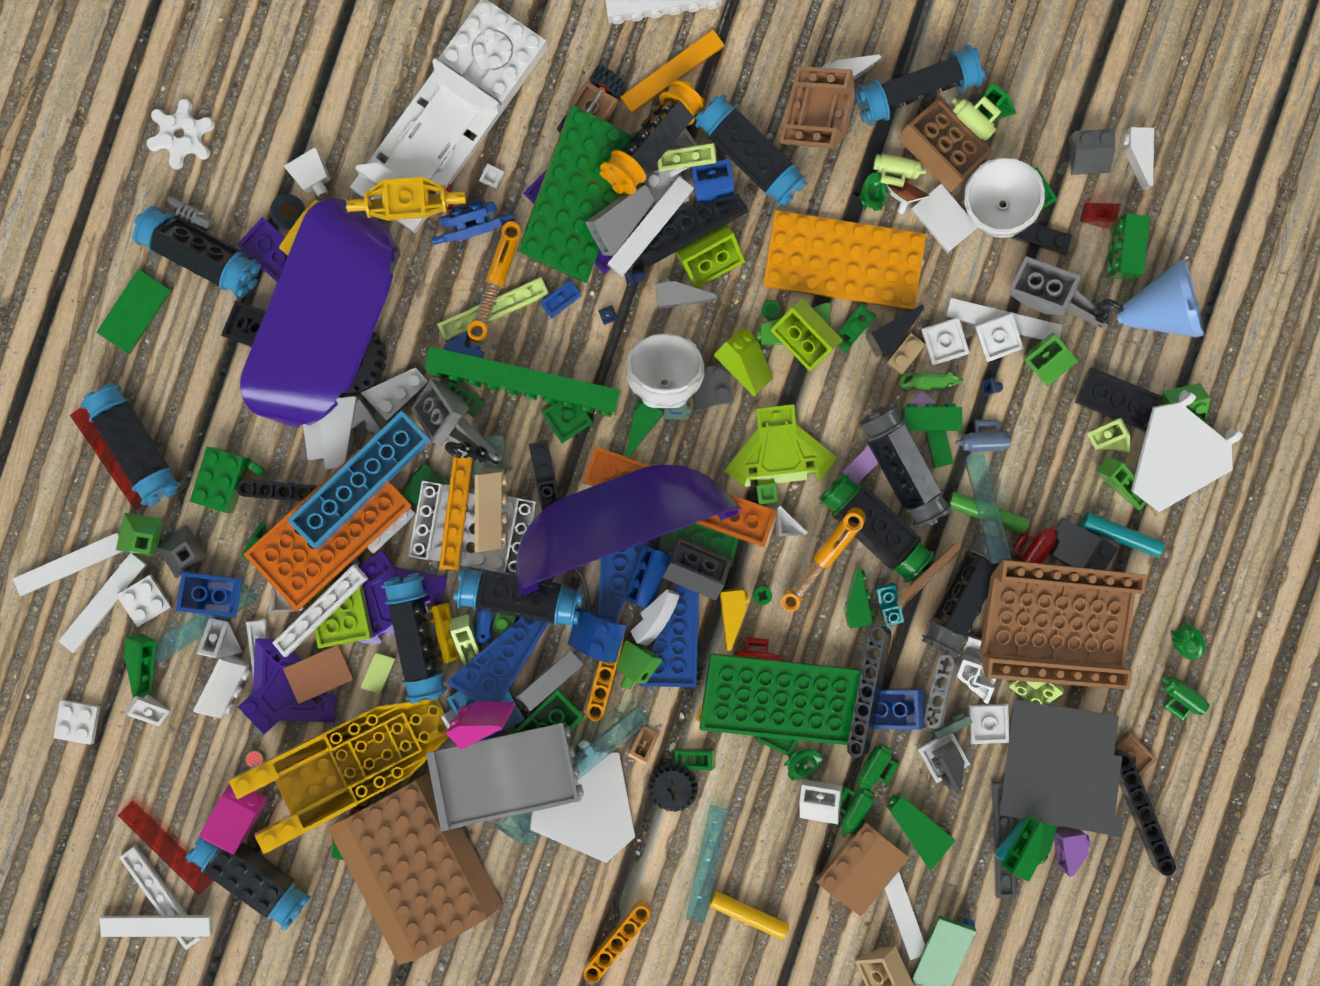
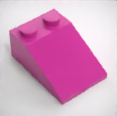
[446,702,516,750]
[199,784,267,855]

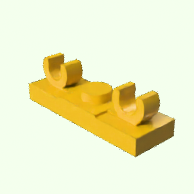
[428,602,461,663]

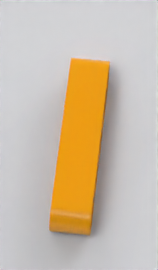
[586,636,624,721]
[584,900,650,983]

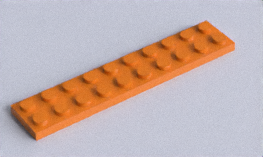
[583,447,777,548]

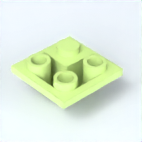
[1009,680,1064,704]

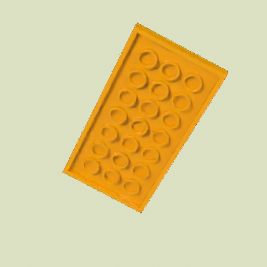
[763,210,927,310]

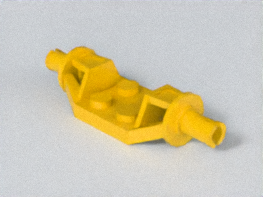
[346,177,466,221]

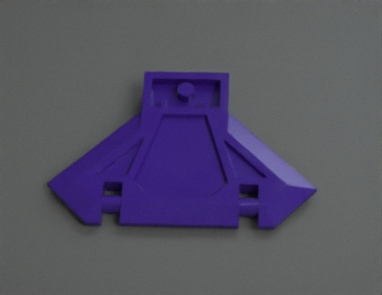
[357,550,447,645]
[238,638,336,734]

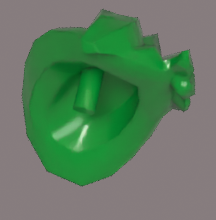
[859,173,888,211]
[1171,622,1206,660]
[784,749,823,781]

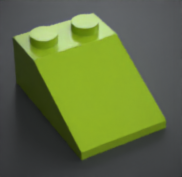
[714,327,773,397]

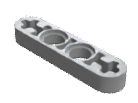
[924,655,957,729]

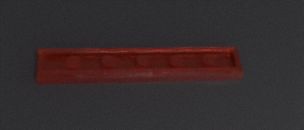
[70,407,142,509]
[117,801,213,895]

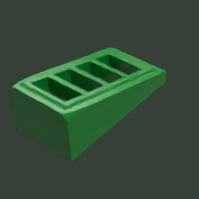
[446,380,484,418]
[675,748,715,771]

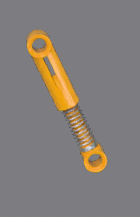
[467,221,522,343]
[781,508,866,612]

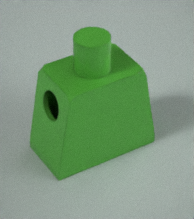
[616,640,663,690]

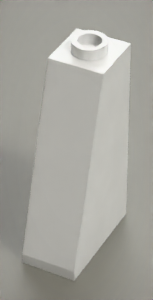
[319,396,360,473]

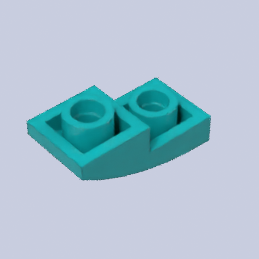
[875,582,904,627]

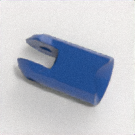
[475,610,493,644]

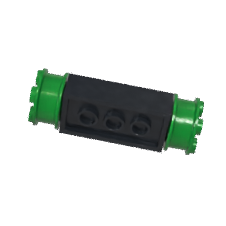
[819,472,936,583]

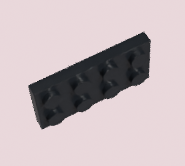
[1075,367,1163,432]

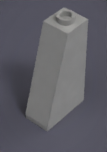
[585,184,654,256]
[514,650,583,712]

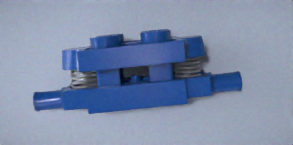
[432,200,515,245]

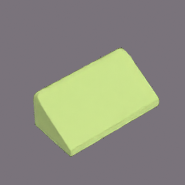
[360,651,396,694]

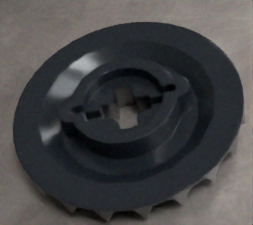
[648,763,698,812]

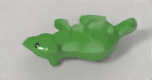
[899,372,964,391]

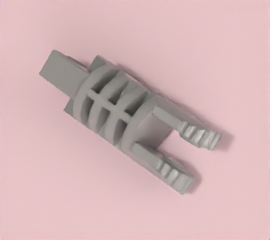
[163,196,214,228]

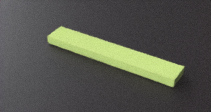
[437,277,550,342]

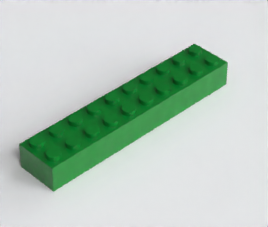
[424,346,621,417]

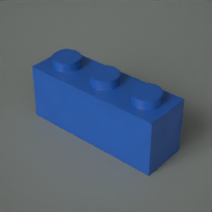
[624,545,671,607]

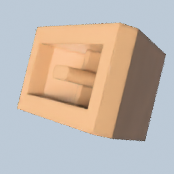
[628,725,659,765]

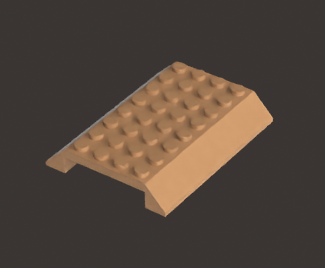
[980,560,1147,690]
[327,771,503,965]

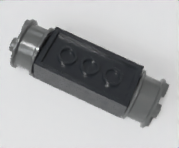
[858,402,952,528]
[922,532,1015,659]

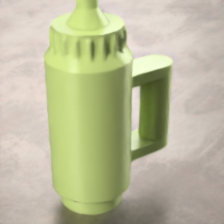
[952,96,1001,141]
[873,153,926,187]

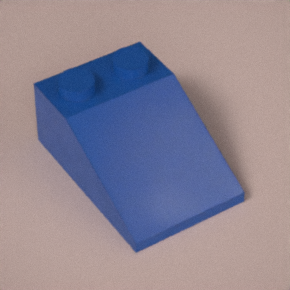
[176,572,242,618]
[568,608,627,662]
[863,688,926,730]

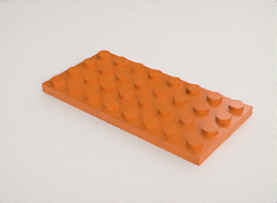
[244,449,412,611]

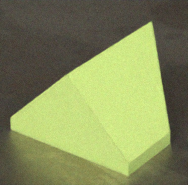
[1087,418,1130,453]

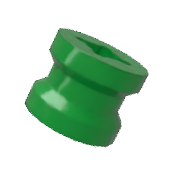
[752,585,772,605]

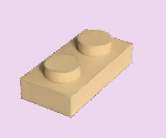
[886,333,926,375]

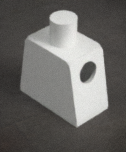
[284,147,331,198]

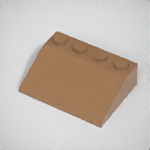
[897,97,993,193]
[816,819,910,916]

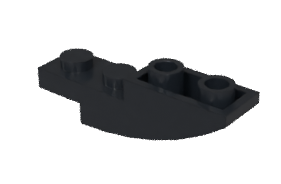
[529,440,560,511]

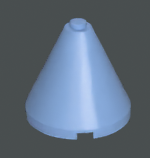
[1117,259,1204,337]

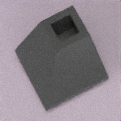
[157,525,207,578]
[931,741,965,794]

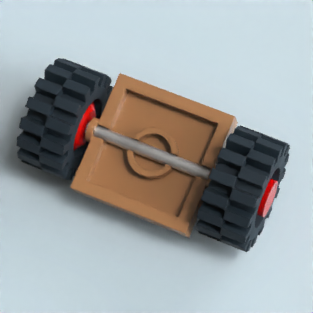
[557,65,626,133]

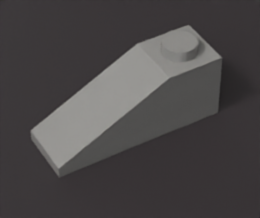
[655,279,716,309]

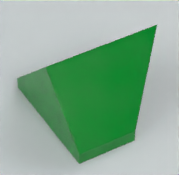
[976,82,1017,121]

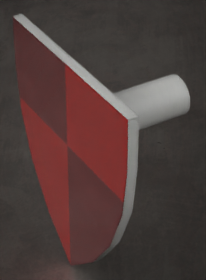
[886,182,930,214]

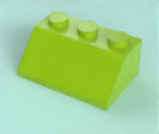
[676,224,745,288]
[770,298,843,372]

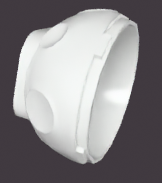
[964,158,1045,238]
[626,334,705,408]

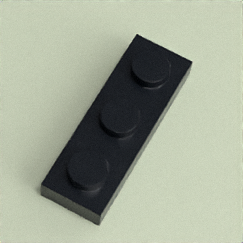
[1010,223,1072,255]

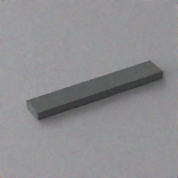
[992,781,1016,898]

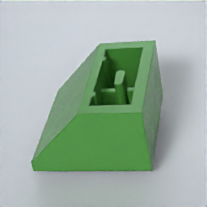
[1022,332,1078,386]
[1161,383,1210,423]

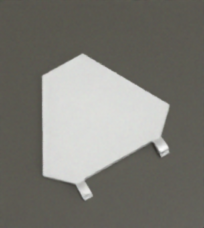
[1131,390,1243,512]
[529,740,635,863]

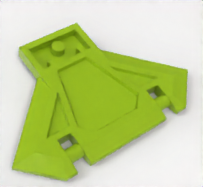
[724,404,838,487]

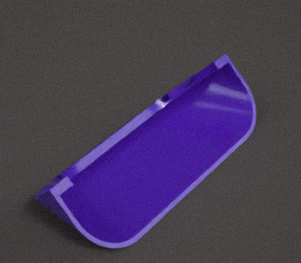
[240,198,395,428]
[516,465,742,596]

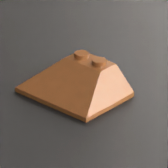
[779,66,855,149]

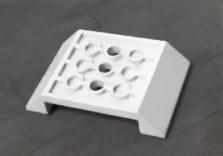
[408,481,536,576]

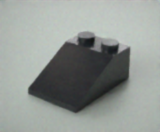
[221,301,266,348]
[866,304,924,358]
[1048,518,1118,570]

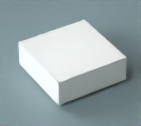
[479,163,505,190]

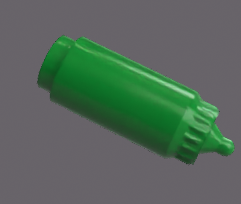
[1161,676,1210,721]
[856,743,900,792]
[840,786,875,837]

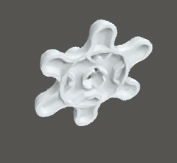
[147,99,215,170]

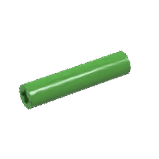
[947,491,1029,535]

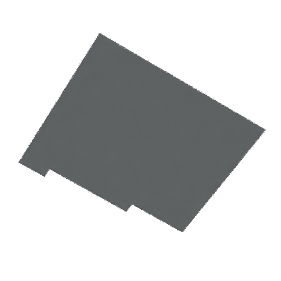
[1000,699,1123,837]

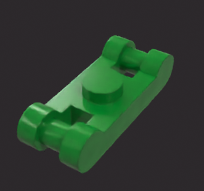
[837,303,877,353]

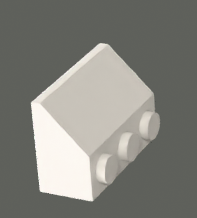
[193,655,252,718]

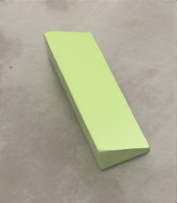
[658,143,717,172]

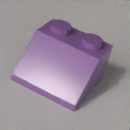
[1054,827,1091,877]

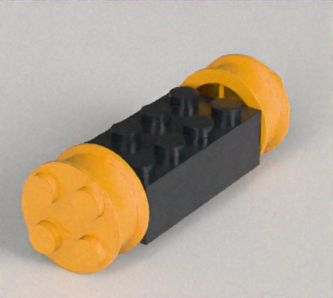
[600,80,705,195]

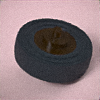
[270,194,305,229]

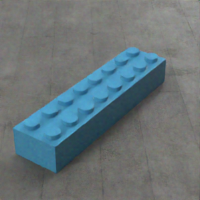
[287,410,431,549]

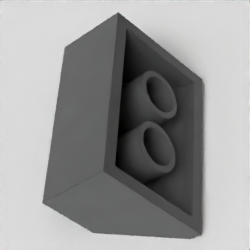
[662,537,731,600]

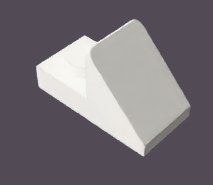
[125,695,170,726]

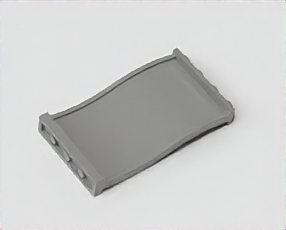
[426,722,584,832]

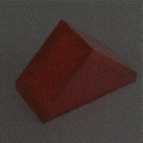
[1080,203,1122,229]

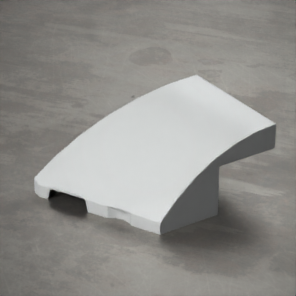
[957,634,996,704]

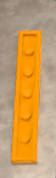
[620,30,724,114]
[439,456,473,571]

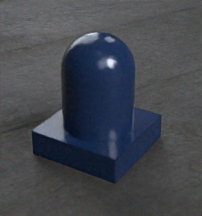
[624,269,646,288]
[598,305,618,325]
[980,378,1003,397]

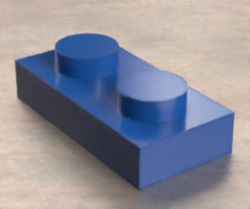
[540,280,582,319]

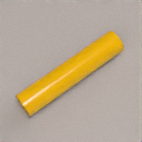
[709,890,789,940]

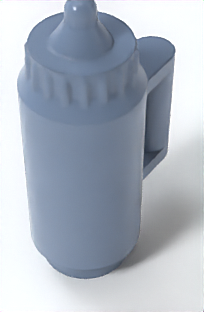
[955,420,1010,452]

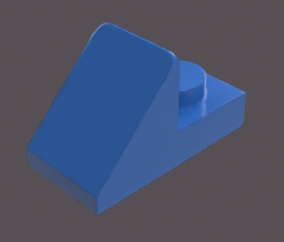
[443,331,485,359]

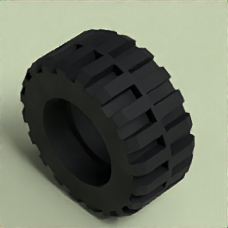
[341,331,387,394]

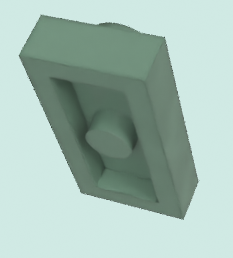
[931,712,973,739]

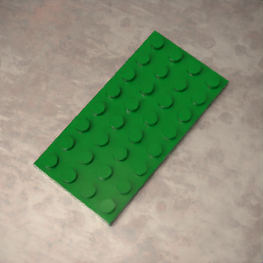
[517,105,631,283]
[699,653,862,745]

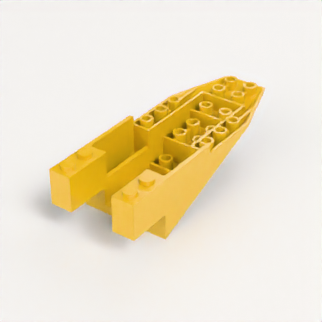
[228,699,449,854]

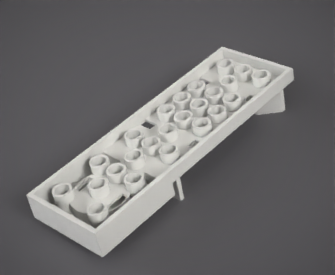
[350,0,547,233]

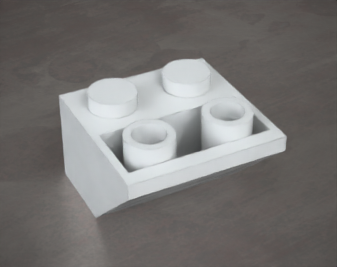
[799,780,843,824]

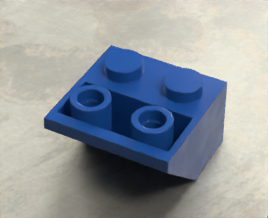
[691,159,735,204]

